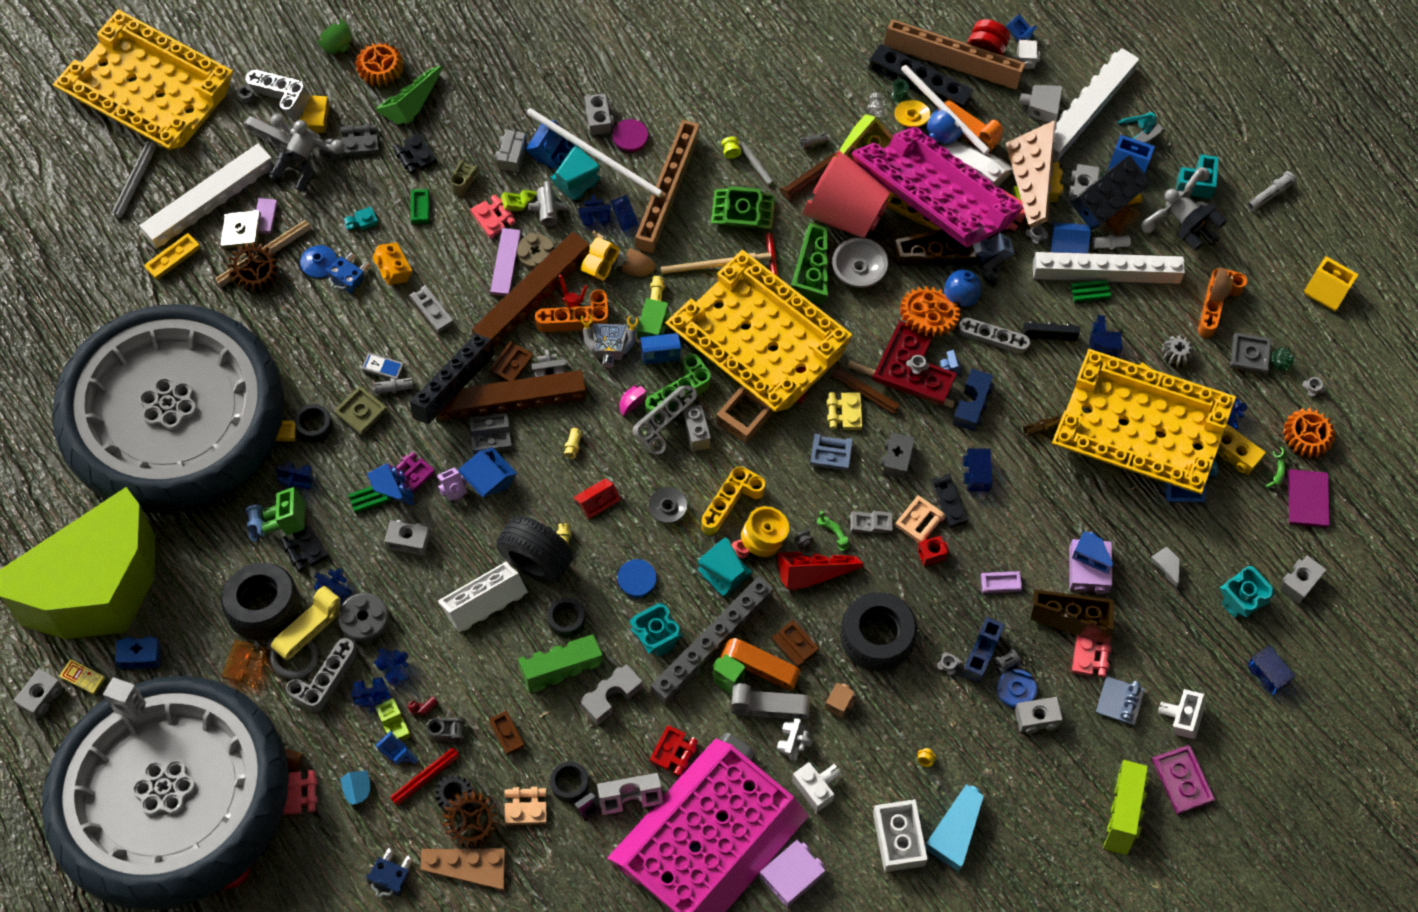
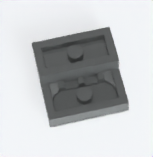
[469,413,512,455]

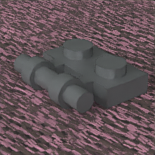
[340,123,379,157]

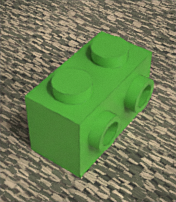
[637,298,671,340]

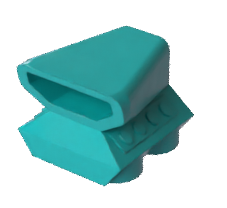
[550,146,601,200]
[697,537,752,596]
[1220,566,1275,617]
[629,603,684,657]

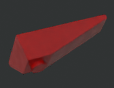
[777,552,863,590]

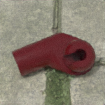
[408,696,439,715]

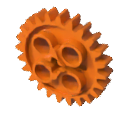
[899,286,960,337]

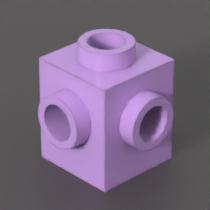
[437,467,468,501]

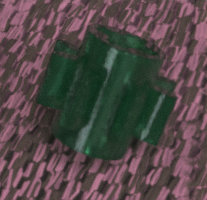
[1270,347,1295,371]

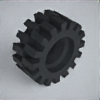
[435,774,473,814]

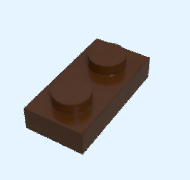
[488,710,524,756]

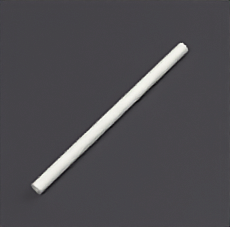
[901,65,990,154]

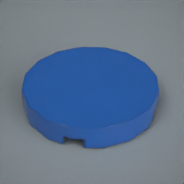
[618,559,656,598]
[997,669,1037,708]

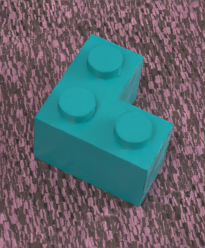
[1176,154,1219,199]

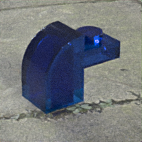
[1088,315,1122,357]

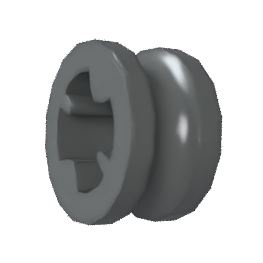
[237,85,254,104]
[794,530,814,547]

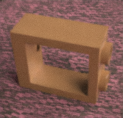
[716,386,774,444]

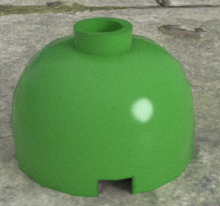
[317,19,352,54]

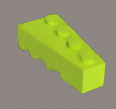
[1103,760,1150,855]

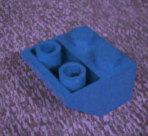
[525,120,576,170]
[1107,135,1155,174]
[458,447,517,497]
[367,463,415,506]

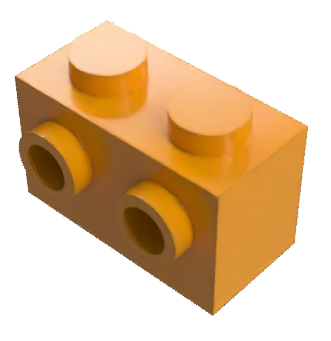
[373,242,413,285]

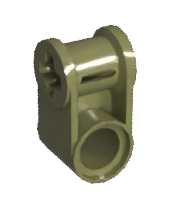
[450,160,479,196]

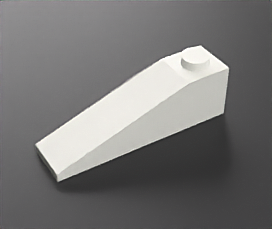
[941,141,1013,187]

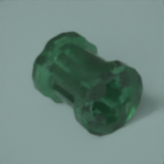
[891,79,908,102]

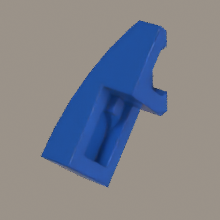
[376,731,418,764]

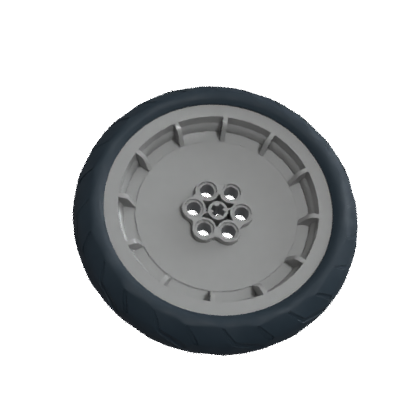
[52,304,284,513]
[42,676,289,910]

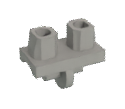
[532,350,566,377]
[777,718,813,761]

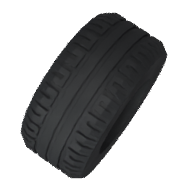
[496,516,573,584]
[221,563,301,640]
[840,592,917,671]

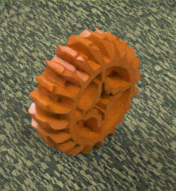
[355,42,404,87]
[1283,408,1336,458]

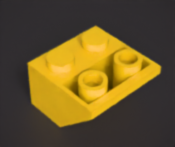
[1303,256,1359,312]

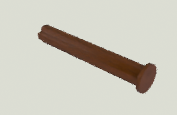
[780,152,836,200]
[830,365,900,414]

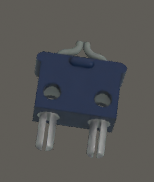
[366,848,413,898]

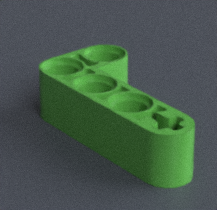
[645,354,710,418]

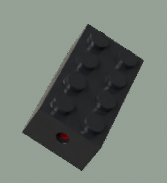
[1070,155,1152,230]

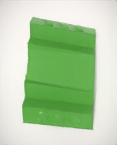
[711,186,775,229]

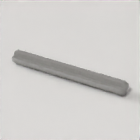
[112,141,156,218]

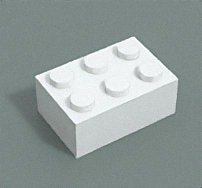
[873,800,927,872]

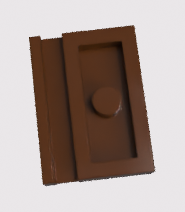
[489,341,533,382]
[771,620,819,667]

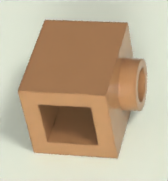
[825,683,856,718]

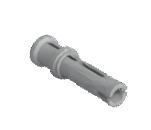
[1247,171,1297,212]

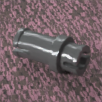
[800,132,829,150]

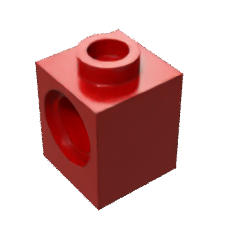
[917,536,949,567]

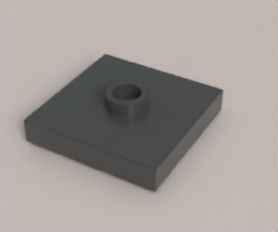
[1230,333,1272,375]

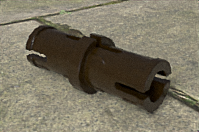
[1023,415,1061,437]

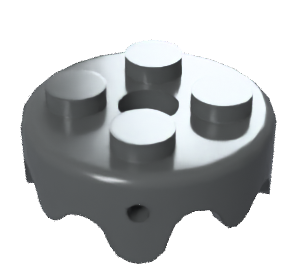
[338,593,390,645]

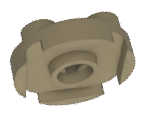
[517,233,553,269]

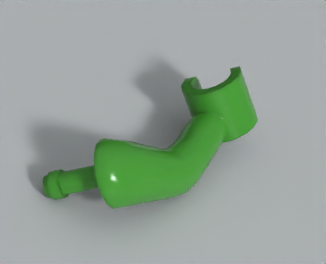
[1265,447,1288,488]
[817,511,850,551]

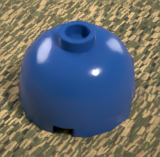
[927,109,963,144]
[944,270,982,306]

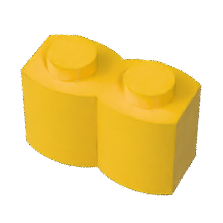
[299,96,329,133]
[581,237,620,281]

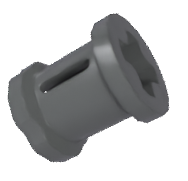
[994,649,1021,674]

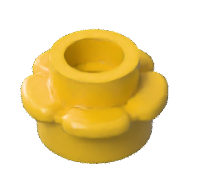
[917,748,937,767]

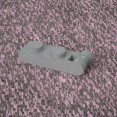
[409,285,454,333]

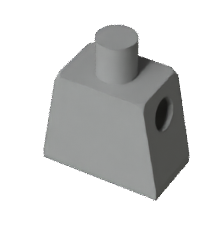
[1019,85,1062,123]

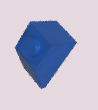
[1072,531,1113,574]

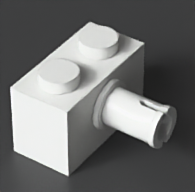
[1158,689,1206,739]
[792,762,841,813]

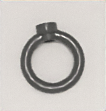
[266,636,318,679]

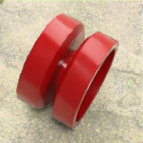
[967,19,1011,55]

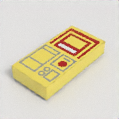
[60,659,106,695]

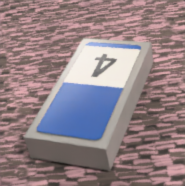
[361,353,404,380]

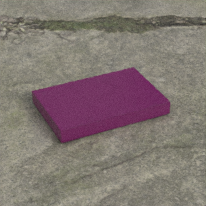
[1288,469,1329,528]
[1152,745,1215,815]

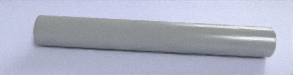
[739,142,774,186]

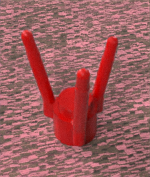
[559,275,588,307]

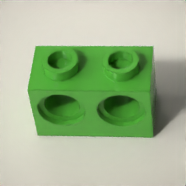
[713,653,745,695]

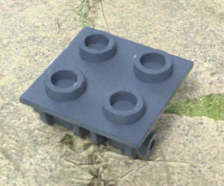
[1096,676,1145,725]

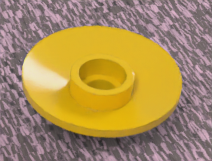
[894,100,930,127]

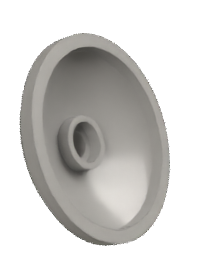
[832,238,888,288]

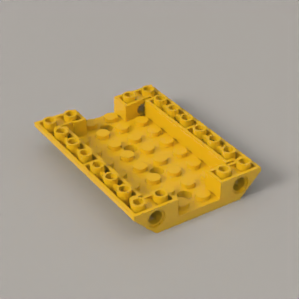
[53,9,233,150]
[665,250,852,412]
[1052,349,1236,494]

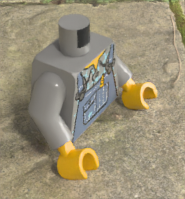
[581,315,639,368]

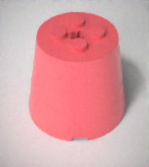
[802,150,891,238]

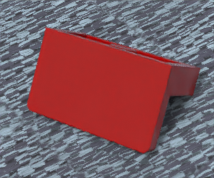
[573,478,621,519]

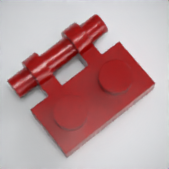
[649,725,698,777]

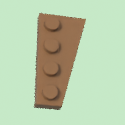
[421,849,505,891]

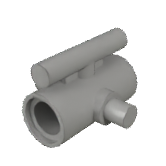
[528,181,566,227]

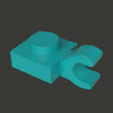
[344,206,378,231]

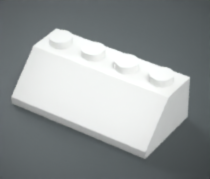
[438,562,528,632]

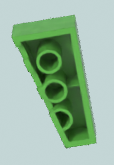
[790,222,827,305]
[518,634,603,693]

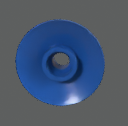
[300,245,337,278]

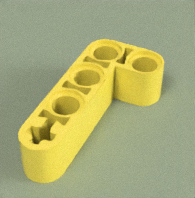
[271,586,341,660]

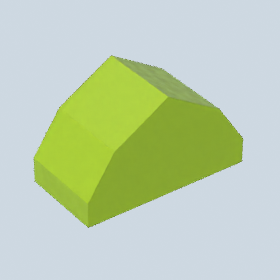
[0,487,156,639]

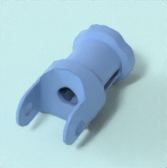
[245,505,265,542]

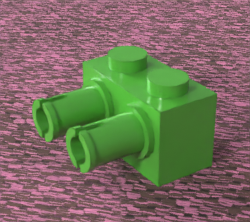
[262,487,305,535]

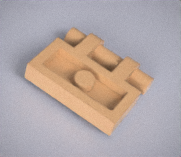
[505,787,546,825]

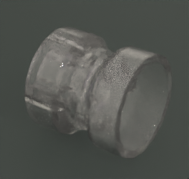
[867,92,887,117]

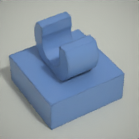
[940,350,962,375]

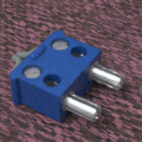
[326,253,370,293]

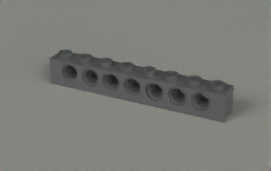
[650,576,773,706]

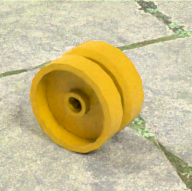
[741,506,789,557]

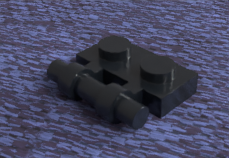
[392,133,437,174]
[280,524,328,572]

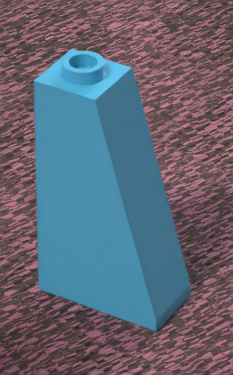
[925,784,983,872]

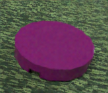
[612,119,648,153]

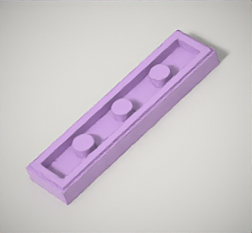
[490,228,521,296]

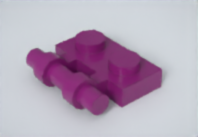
[396,451,435,493]

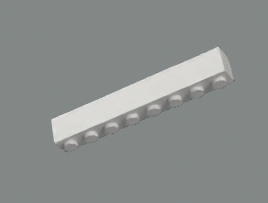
[1053,48,1139,162]
[139,144,274,249]
[1033,252,1184,284]

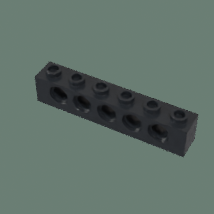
[869,44,973,110]
[410,333,494,425]

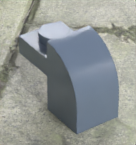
[973,233,1015,263]

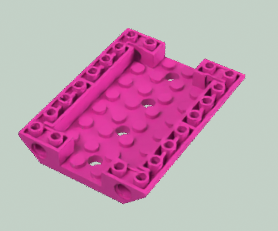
[852,127,1024,248]
[607,738,809,912]

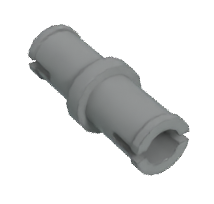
[1092,235,1131,249]
[373,377,413,395]

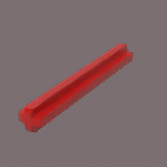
[390,748,459,806]

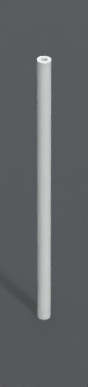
[526,108,663,197]

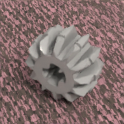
[1162,335,1195,368]

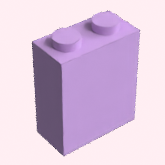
[1069,539,1112,594]
[759,840,825,908]

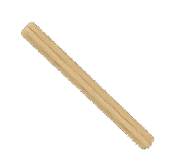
[216,220,311,287]

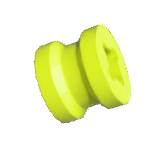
[721,137,742,159]

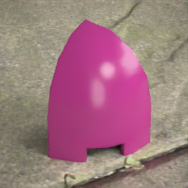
[619,384,647,417]

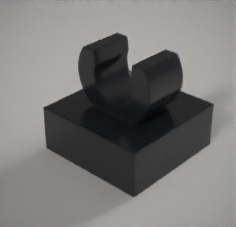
[575,792,601,821]

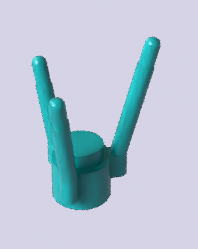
[1118,112,1157,139]

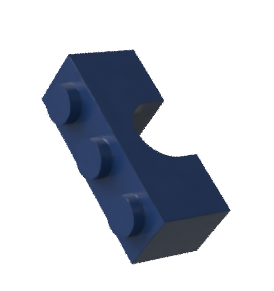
[953,369,995,431]
[961,617,1005,684]

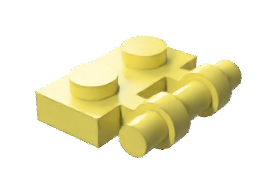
[826,392,862,430]

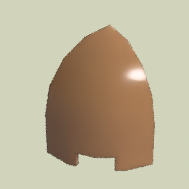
[622,248,656,277]
[1209,267,1234,302]

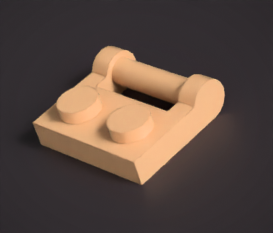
[895,495,946,544]

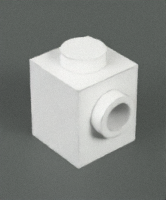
[1017,40,1040,69]

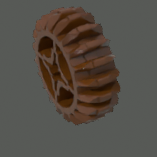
[228,242,279,293]
[442,791,498,847]

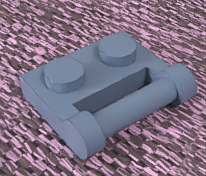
[810,433,852,471]

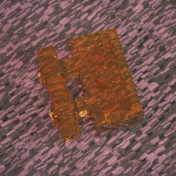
[221,639,268,687]

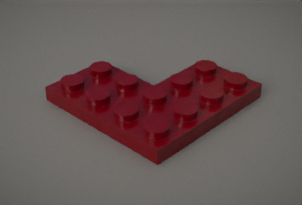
[872,321,957,406]

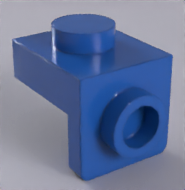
[1005,14,1037,43]

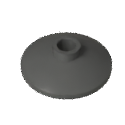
[648,487,687,523]

